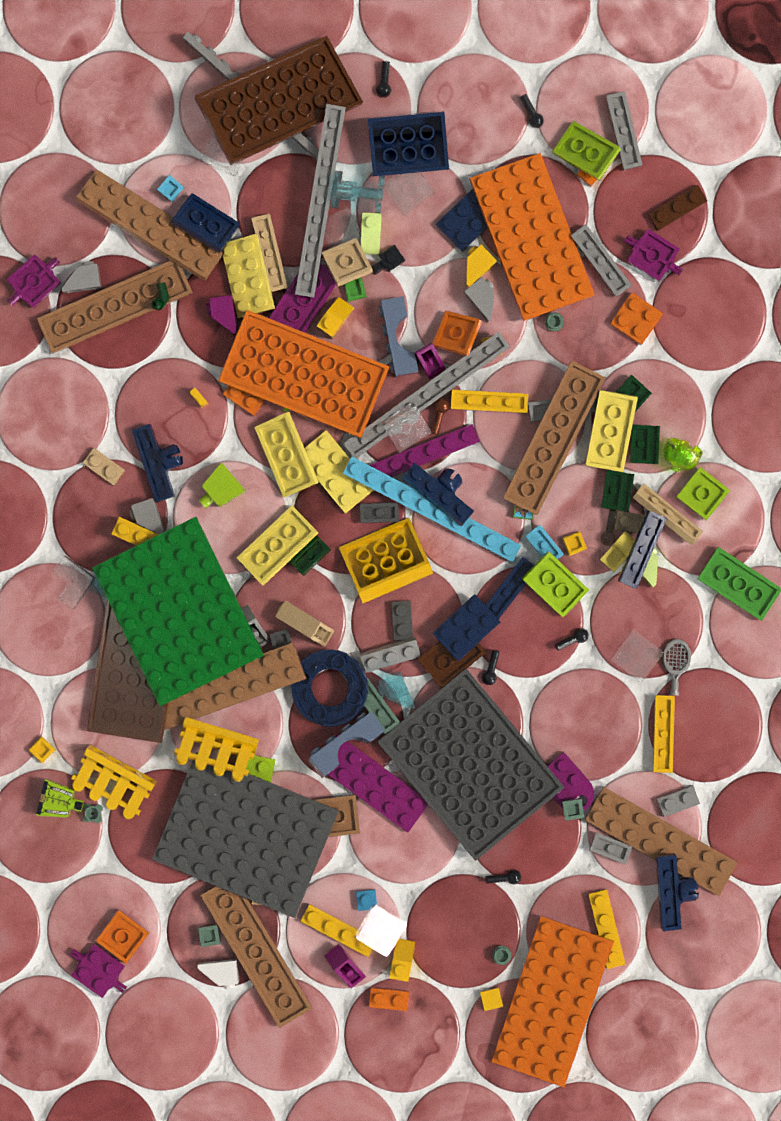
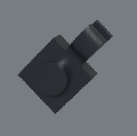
[372,245,406,275]

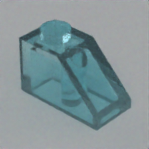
[377,672,416,709]

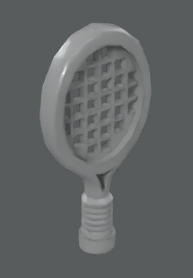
[662,639,691,696]

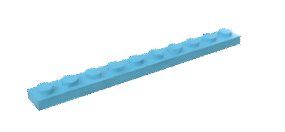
[343,456,521,562]

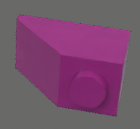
[206,295,238,336]
[324,944,366,988]

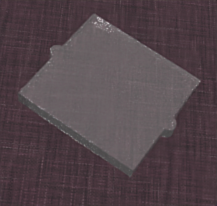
[324,207,361,249]

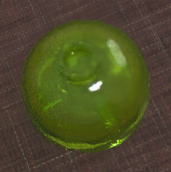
[663,438,703,472]

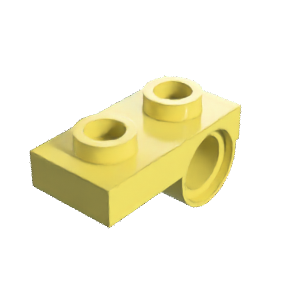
[600,531,635,572]

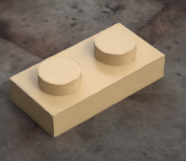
[83,448,125,486]

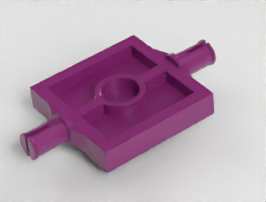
[624,229,683,282]
[7,254,61,308]
[70,944,127,998]

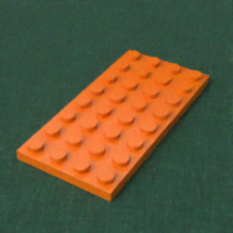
[469,153,595,322]
[218,310,390,438]
[491,916,614,1088]

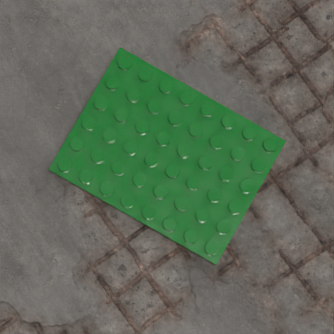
[92,516,264,706]

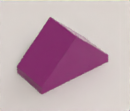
[415,342,446,380]

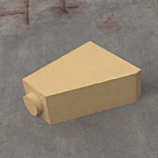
[275,600,335,647]

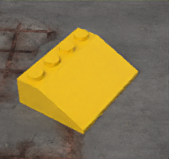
[339,518,433,603]

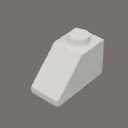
[197,959,239,989]

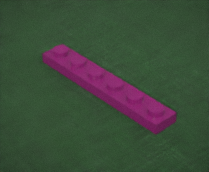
[369,424,480,477]

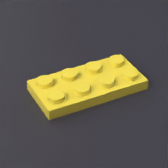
[223,234,275,319]
[585,390,638,472]
[254,412,318,498]
[304,430,374,514]
[237,506,318,586]

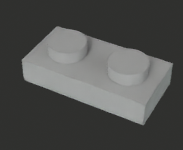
[657,785,700,817]
[589,832,632,865]

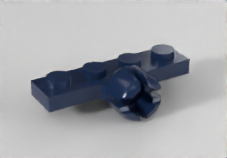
[132,424,183,503]
[402,463,474,527]
[656,853,699,932]

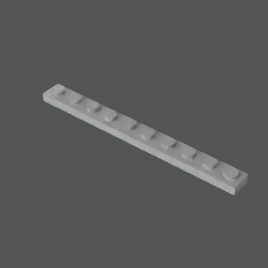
[183,32,319,161]
[295,104,346,298]
[344,332,510,458]

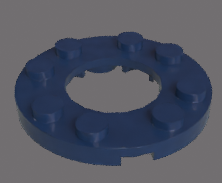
[291,649,368,727]

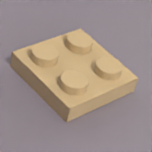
[321,238,372,287]

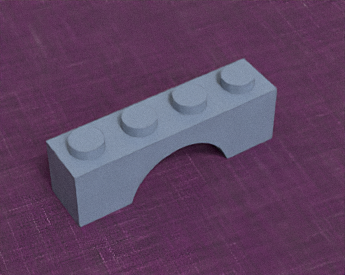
[378,296,418,377]
[308,712,385,778]

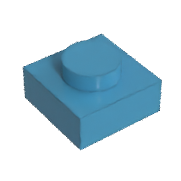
[356,889,377,911]

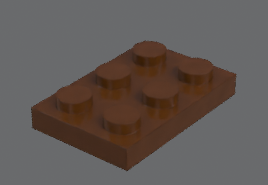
[418,641,487,689]

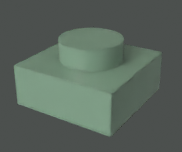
[562,798,584,821]
[198,924,221,947]

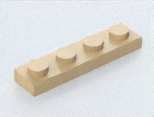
[251,214,288,293]
[633,483,703,545]

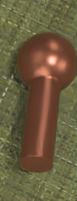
[431,398,450,434]

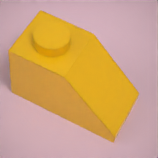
[466,244,497,288]
[317,297,354,339]
[389,938,415,982]

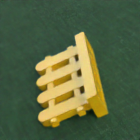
[174,717,259,782]
[71,744,158,819]

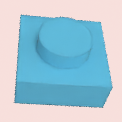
[157,175,184,203]

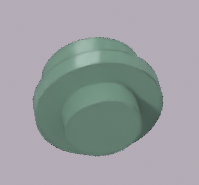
[545,312,564,332]
[492,946,512,965]

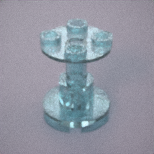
[331,170,385,214]

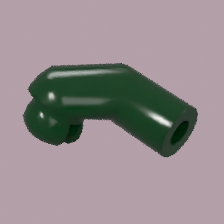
[151,283,169,311]

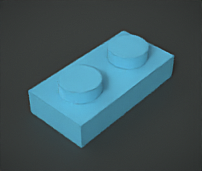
[525,525,564,560]

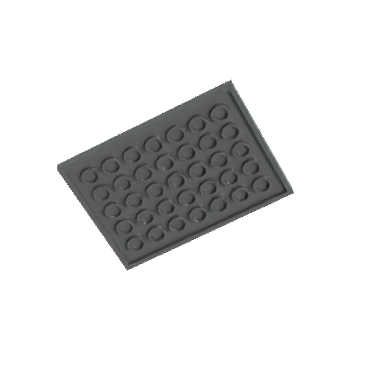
[378,669,565,861]
[152,752,339,918]

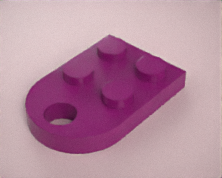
[547,752,594,811]

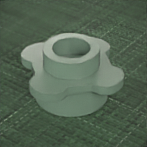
[83,803,103,823]

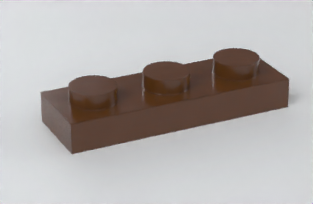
[648,185,708,231]

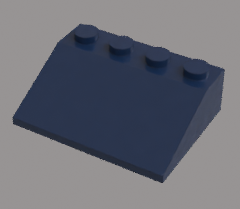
[368,111,449,177]

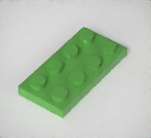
[697,547,781,621]

